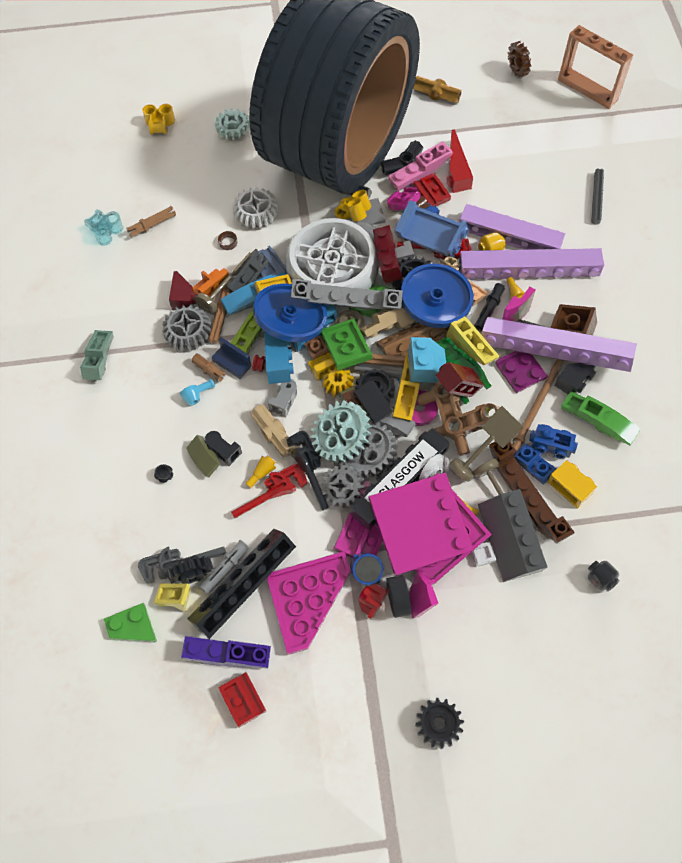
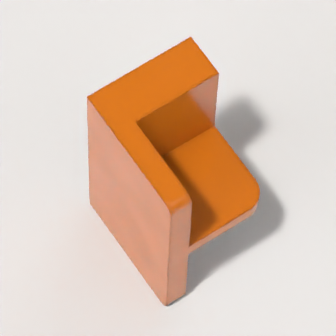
[193,268,229,297]

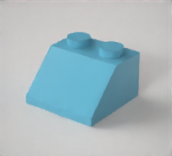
[407,337,446,383]

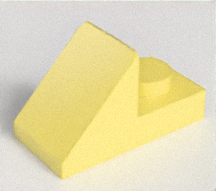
[154,584,191,611]

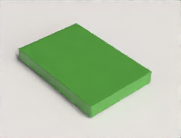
[320,318,373,371]

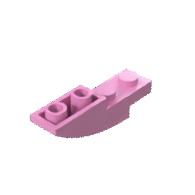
[388,141,453,191]

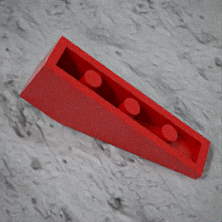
[446,129,474,193]

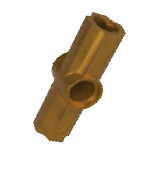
[413,76,462,104]

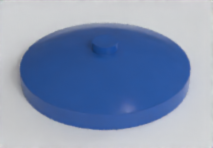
[401,264,474,328]
[253,284,327,342]

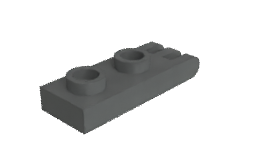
[226,249,269,292]

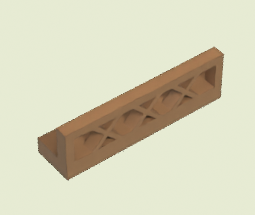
[376,322,449,356]

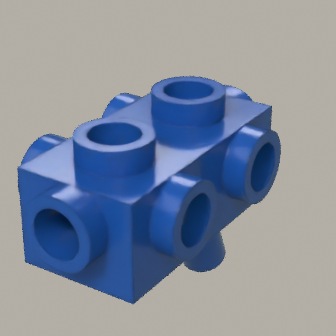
[529,424,578,459]

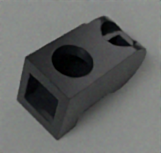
[205,431,242,466]

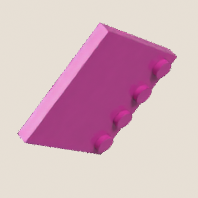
[368,473,474,576]

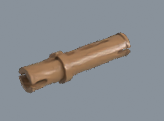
[126,206,176,238]

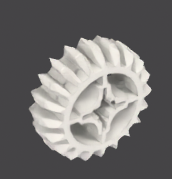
[233,187,278,229]

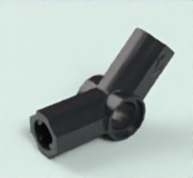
[381,140,423,175]

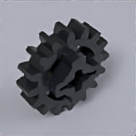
[167,555,213,584]

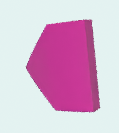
[409,569,439,619]

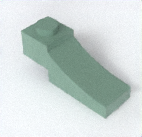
[80,330,114,381]

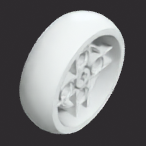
[285,218,380,290]

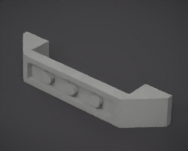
[291,279,403,310]

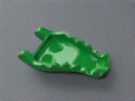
[437,337,492,405]

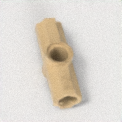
[250,404,296,457]

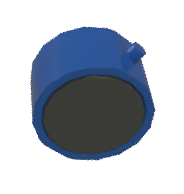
[351,552,384,585]

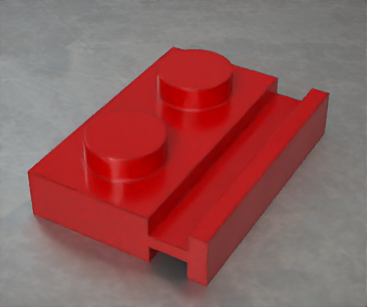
[413,173,451,206]
[218,672,267,728]

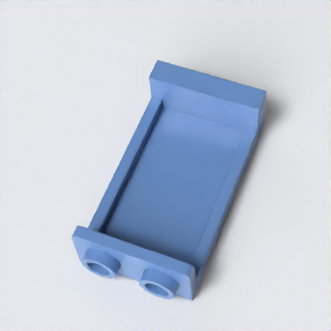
[394,200,469,257]

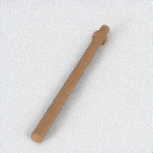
[512,359,564,451]

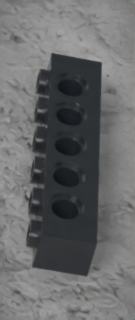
[187,529,296,639]

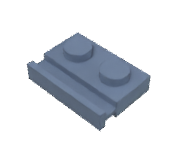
[256,245,287,278]

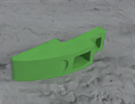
[561,391,640,446]

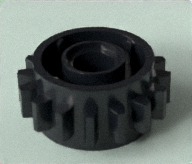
[354,369,395,403]
[415,698,464,749]

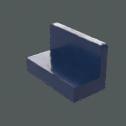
[211,337,252,379]

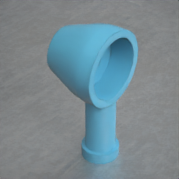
[180,379,215,406]

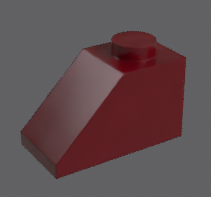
[169,271,197,310]

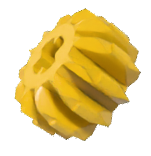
[322,366,354,398]

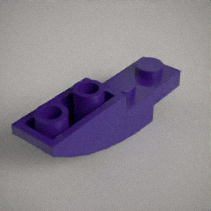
[181,636,271,668]

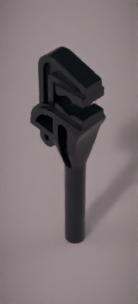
[286,431,329,511]

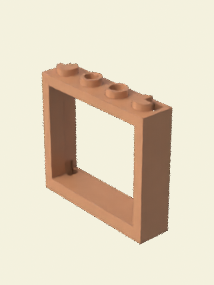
[558,25,634,109]

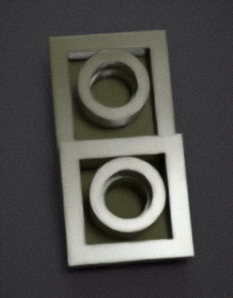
[186,435,220,478]

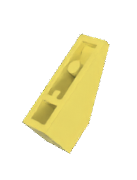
[446,316,499,365]

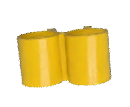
[142,104,175,135]
[334,190,372,222]

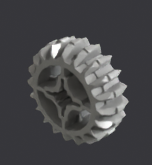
[162,304,211,351]

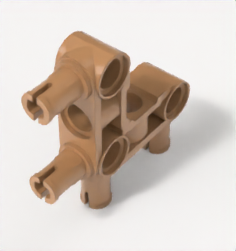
[417,381,500,456]

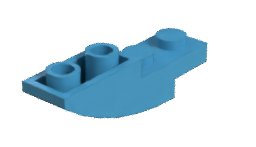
[220,271,286,316]

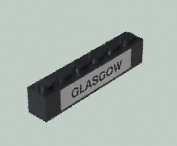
[351,428,450,530]

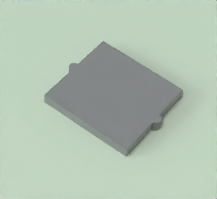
[361,198,386,226]

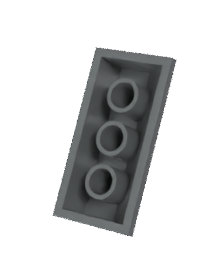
[478,489,547,582]

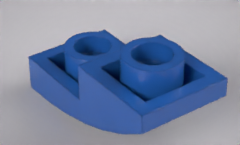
[514,443,557,485]

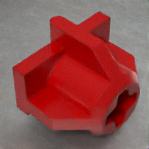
[358,584,389,619]

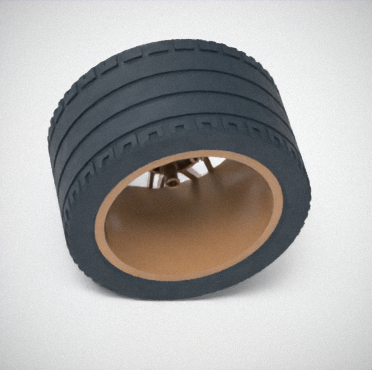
[249,0,420,194]

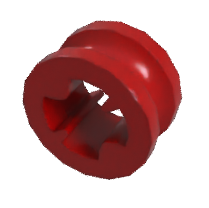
[252,355,266,372]

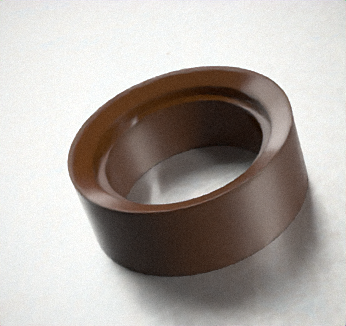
[218,231,238,250]

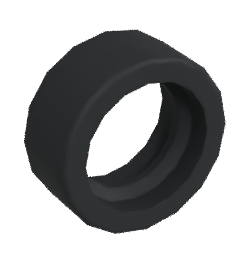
[386,575,411,618]

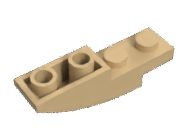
[360,307,415,338]

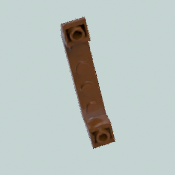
[489,442,575,543]

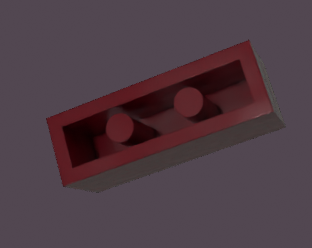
[373,225,402,284]
[435,362,485,397]

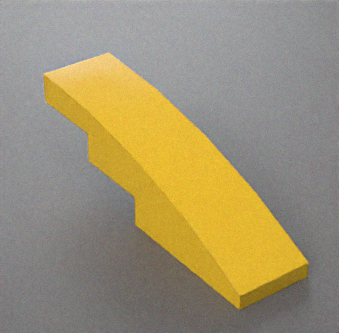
[393,348,420,421]

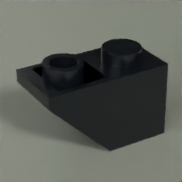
[554,363,597,395]

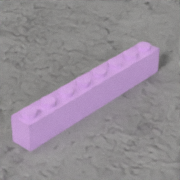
[459,248,604,279]
[482,317,637,372]

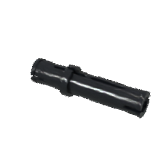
[474,283,506,331]

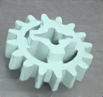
[215,108,250,140]

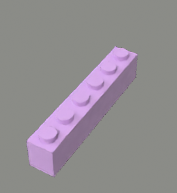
[459,204,566,250]

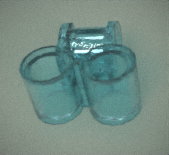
[84,209,124,245]

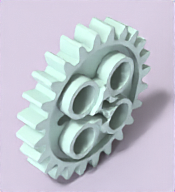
[311,400,371,463]

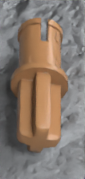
[192,353,226,382]

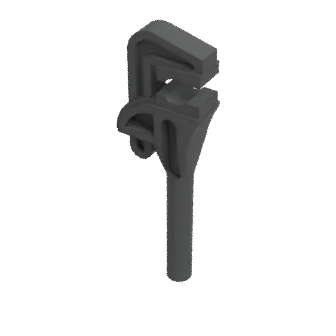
[138,546,226,583]

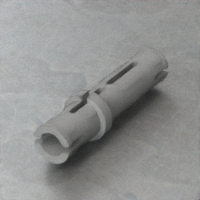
[199,540,249,594]

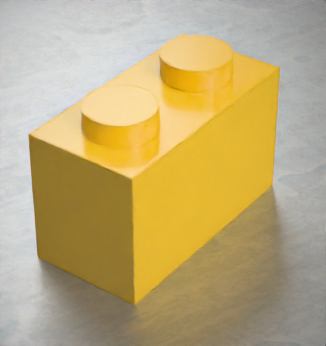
[547,460,597,509]

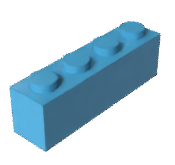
[264,331,294,384]

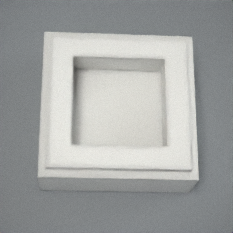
[471,541,497,567]

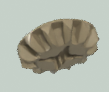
[336,310,364,329]

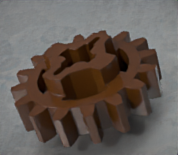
[507,41,532,78]

